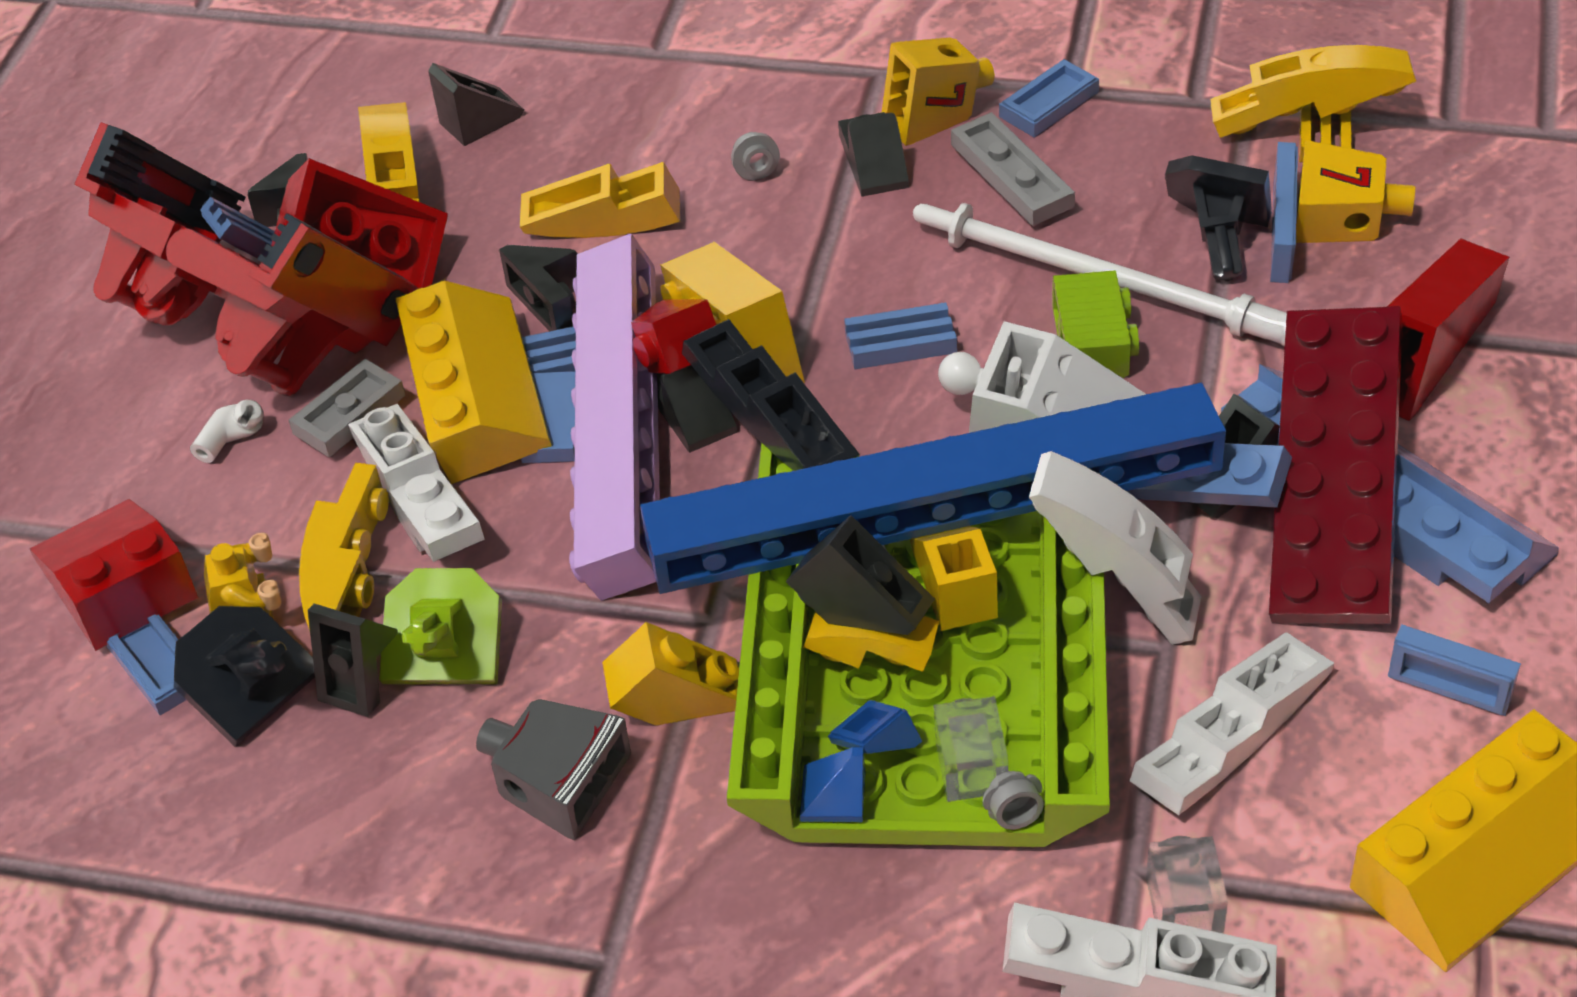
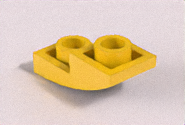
[803,611,939,672]

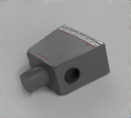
[476,699,631,841]

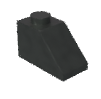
[786,515,935,635]

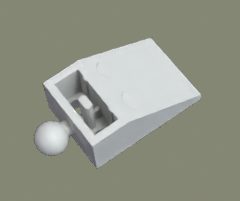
[938,321,1146,433]

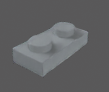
[289,359,405,457]

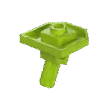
[379,568,502,684]

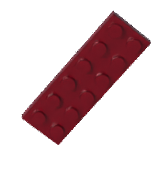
[1269,306,1402,624]

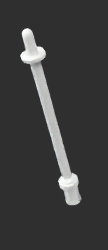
[913,203,1287,346]

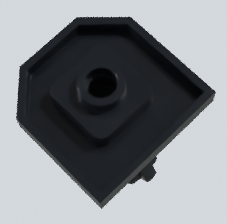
[1165,155,1272,281]
[173,606,315,747]

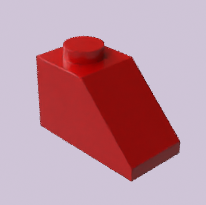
[631,299,716,374]

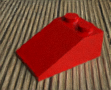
[271,158,448,288]
[29,499,199,651]

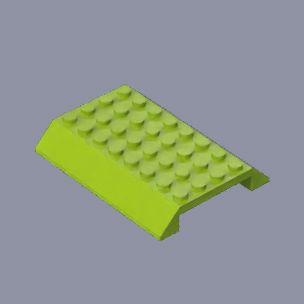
[727,443,1110,847]

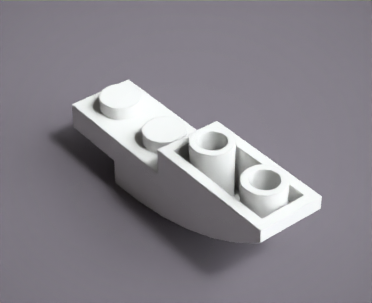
[348,404,485,562]
[1029,451,1202,645]
[1002,902,1277,997]

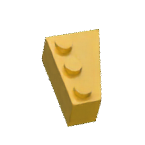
[660,242,805,383]

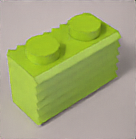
[1052,270,1139,378]

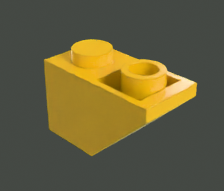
[910,526,998,631]
[602,622,739,726]

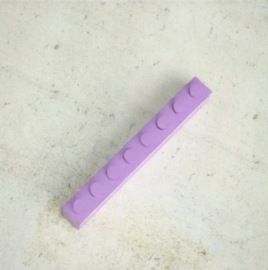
[569,233,660,601]

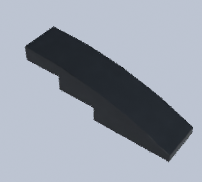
[682,319,860,471]

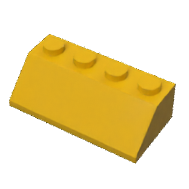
[396,280,552,484]
[1349,709,1577,972]

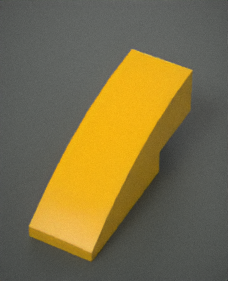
[520,162,680,238]

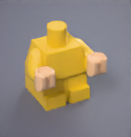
[204,532,282,618]

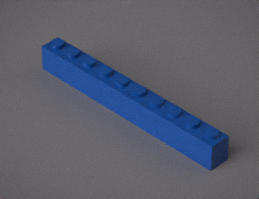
[640,382,1226,594]

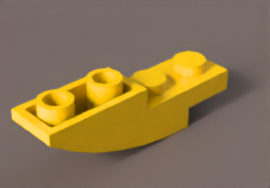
[1210,45,1417,138]
[358,102,419,202]
[299,462,389,632]

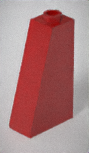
[1387,238,1510,421]

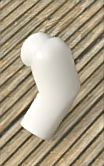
[190,399,264,463]

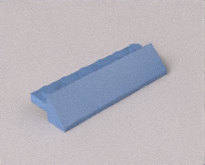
[1221,364,1559,603]

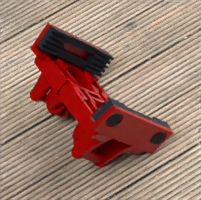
[74,122,420,396]

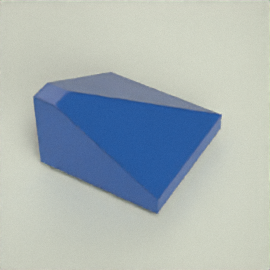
[828,700,922,754]
[800,747,866,822]

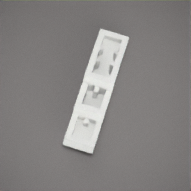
[1130,632,1335,815]

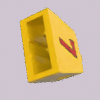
[882,37,995,146]
[1296,141,1415,243]

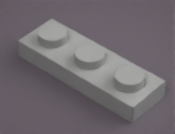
[951,112,1075,226]

